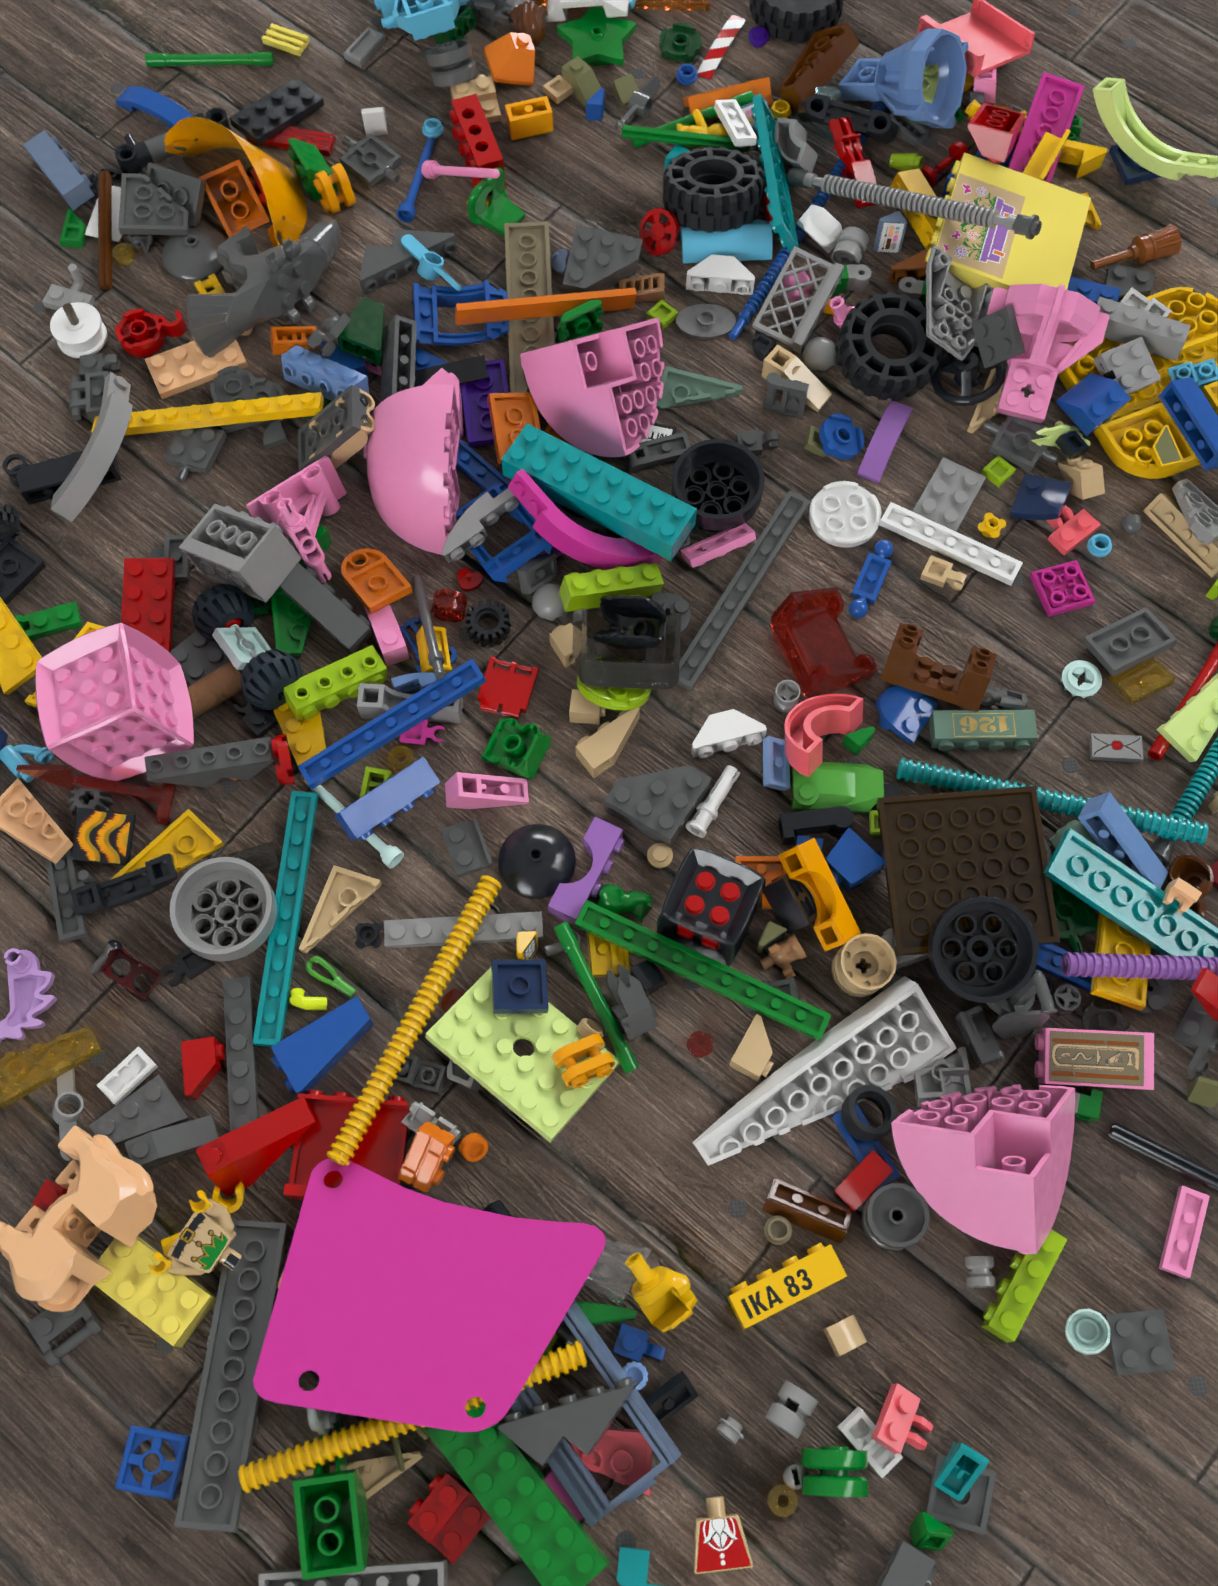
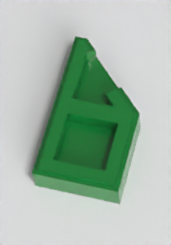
[59,209,87,248]

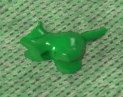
[597,884,653,923]

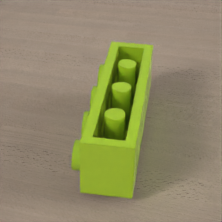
[559,563,664,612]
[283,645,387,721]
[981,1229,1068,1343]

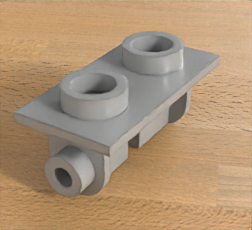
[401,1101,461,1146]

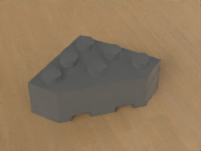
[562,224,643,294]
[605,765,712,848]

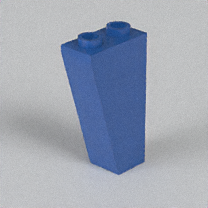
[271,996,374,1095]

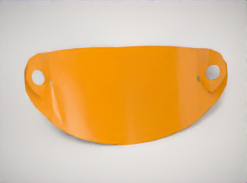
[164,117,307,247]

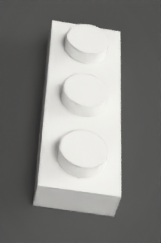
[714,99,757,147]

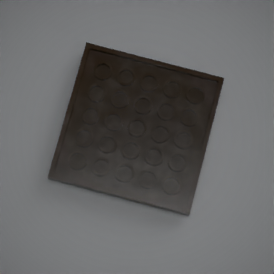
[876,786,1060,956]

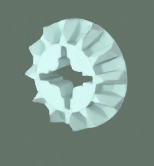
[1061,660,1102,699]

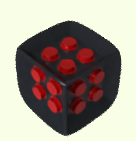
[656,847,766,966]

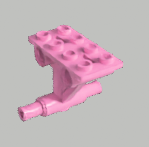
[246,456,346,583]

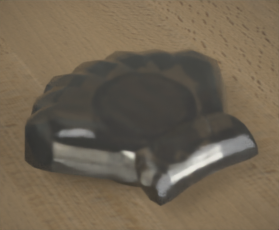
[1082,997,1131,1032]

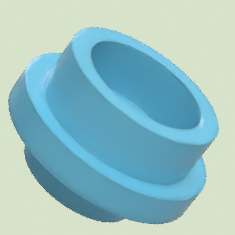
[422,118,444,139]
[1087,534,1112,557]

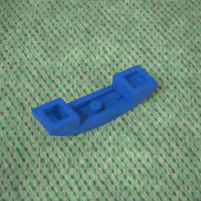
[115,86,193,129]

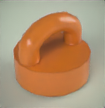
[458,1133,488,1162]

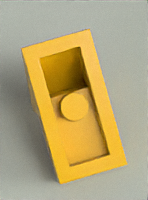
[1058,140,1108,179]

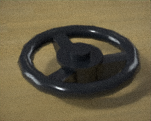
[931,346,1006,406]

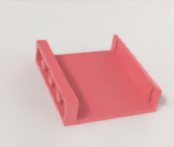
[916,0,1035,77]

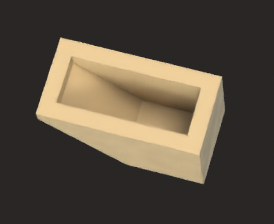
[729,1014,774,1082]

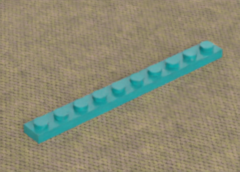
[253,791,318,1047]

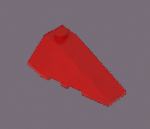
[195,1096,316,1197]

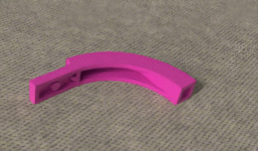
[508,469,663,570]

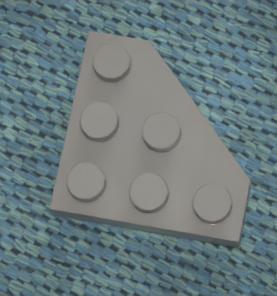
[1172,478,1218,545]

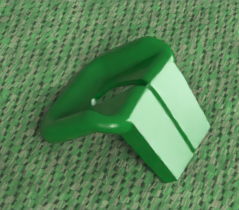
[468,168,525,237]

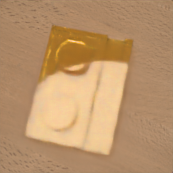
[1109,657,1175,705]

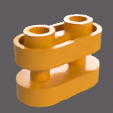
[313,163,356,215]
[552,1033,615,1089]

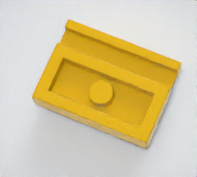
[586,932,630,978]

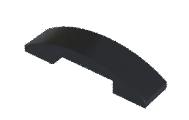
[70,853,178,916]

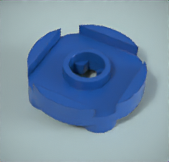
[819,414,864,460]

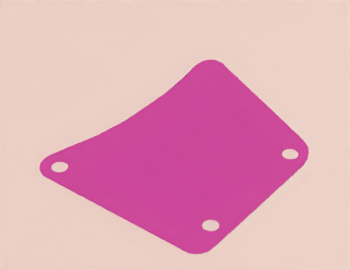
[253,1159,605,1432]

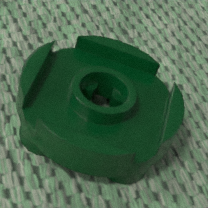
[659,23,702,63]

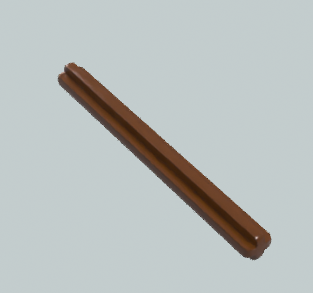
[98,171,112,291]

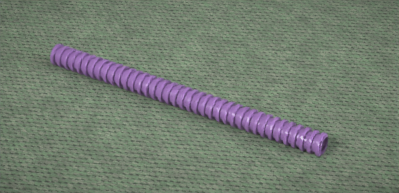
[1061,952,1218,980]

